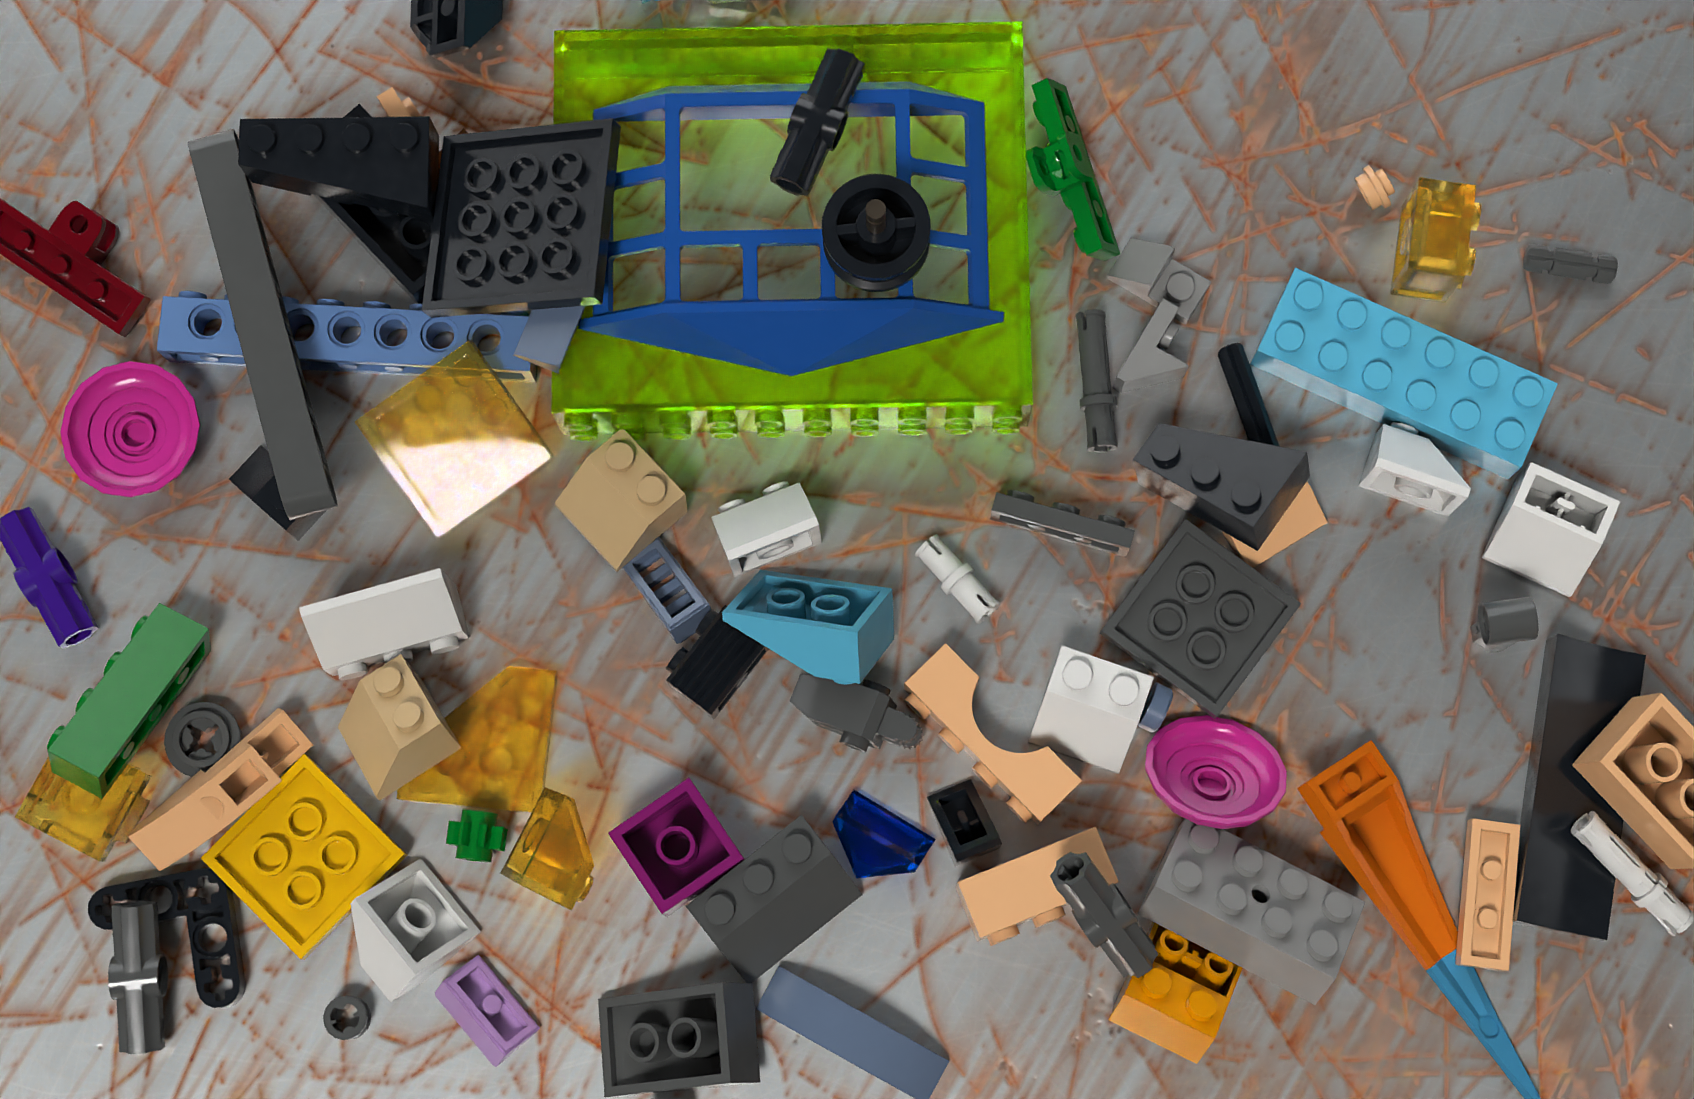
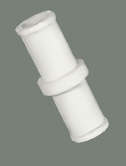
[915,534,1000,624]

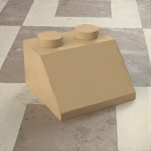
[555,428,688,572]
[338,654,461,801]

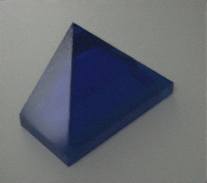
[832,790,936,879]

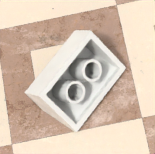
[299,568,470,680]

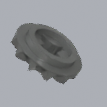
[164,702,242,777]

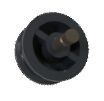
[822,174,931,292]

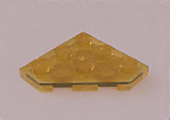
[396,666,558,814]

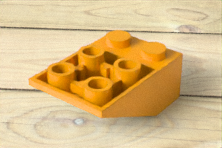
[1108,921,1243,1064]

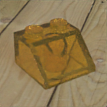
[500,787,594,911]

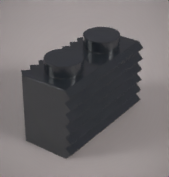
[666,605,769,719]

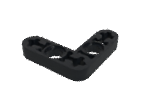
[88,868,246,1008]

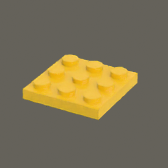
[201,754,408,960]

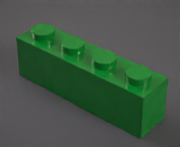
[47,603,211,799]

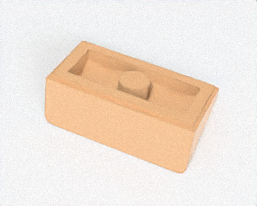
[1222,482,1328,568]

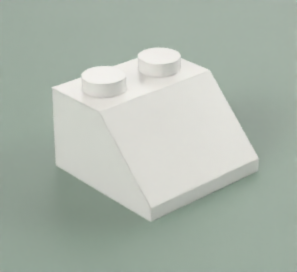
[711,481,822,577]
[1028,645,1154,774]

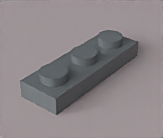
[990,490,1135,557]

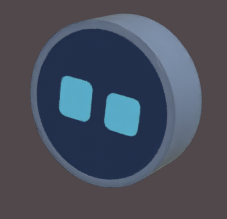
[1138,682,1173,733]

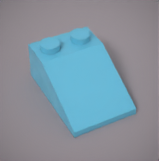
[722,570,894,685]

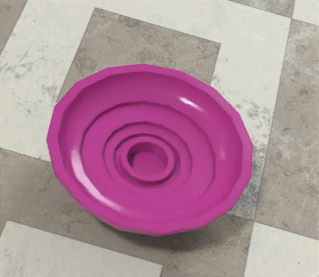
[60,361,200,498]
[1145,715,1287,829]

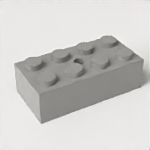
[1138,818,1365,1005]

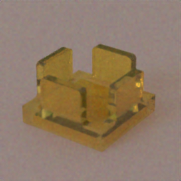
[15,756,152,862]

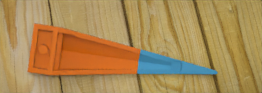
[1297,740,1541,1099]

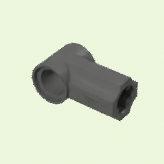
[1470,596,1539,653]

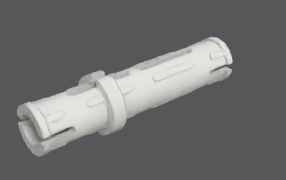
[1570,811,1694,936]

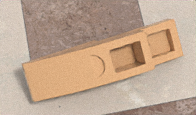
[126,708,313,871]

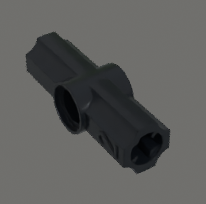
[770,48,865,197]

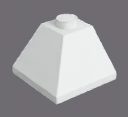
[1358,422,1471,516]
[350,858,481,1003]

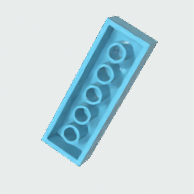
[1250,268,1558,480]

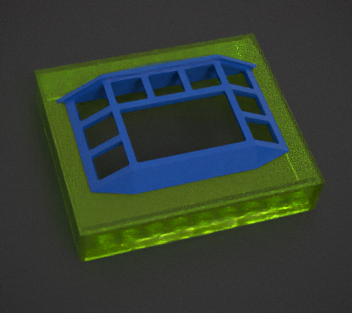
[551,21,1033,441]

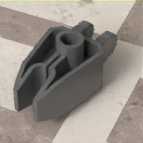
[790,674,924,753]

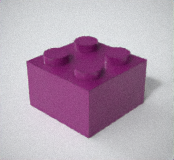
[608,778,745,917]

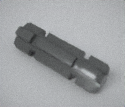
[1523,244,1618,284]

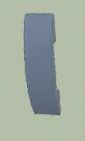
[756,966,949,1099]

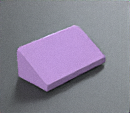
[435,954,540,1067]

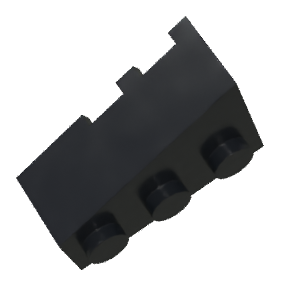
[1133,423,1310,551]

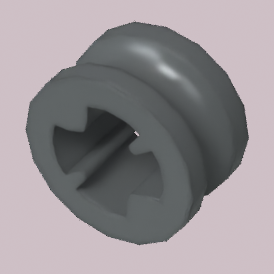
[323,996,371,1040]

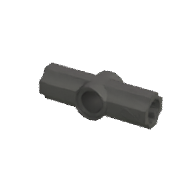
[1050,852,1159,978]
[108,900,168,1054]

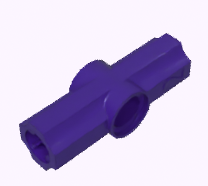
[0,507,99,649]

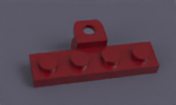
[0,198,151,337]

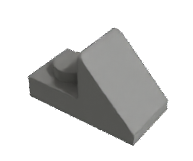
[1107,238,1211,325]
[1113,299,1189,393]

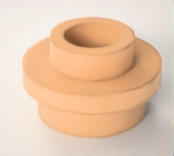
[1354,165,1395,211]

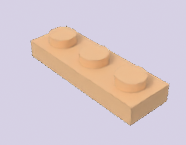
[1455,818,1520,972]

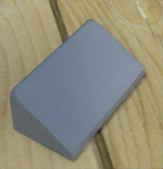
[513,306,586,373]

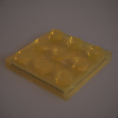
[354,340,554,538]

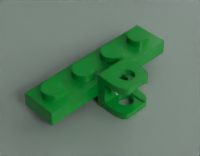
[1025,78,1120,261]

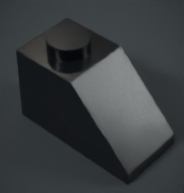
[229,445,327,541]

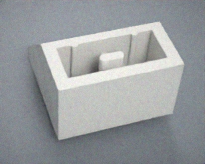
[1482,462,1621,597]

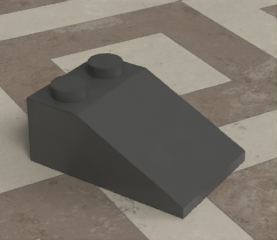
[598,982,760,1097]

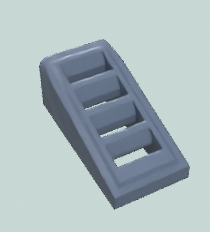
[623,537,712,644]

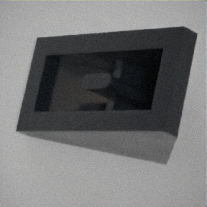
[927,779,1002,867]

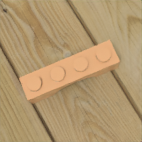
[904,643,1082,825]

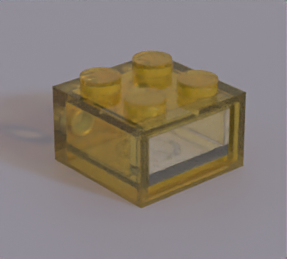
[1390,177,1481,302]

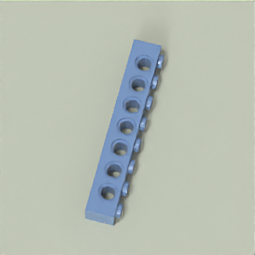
[157,291,537,383]

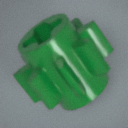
[446,810,508,863]

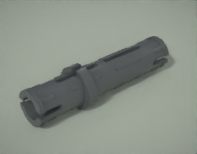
[1075,309,1118,453]

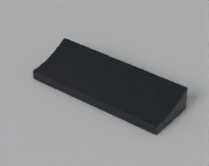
[1513,634,1646,941]

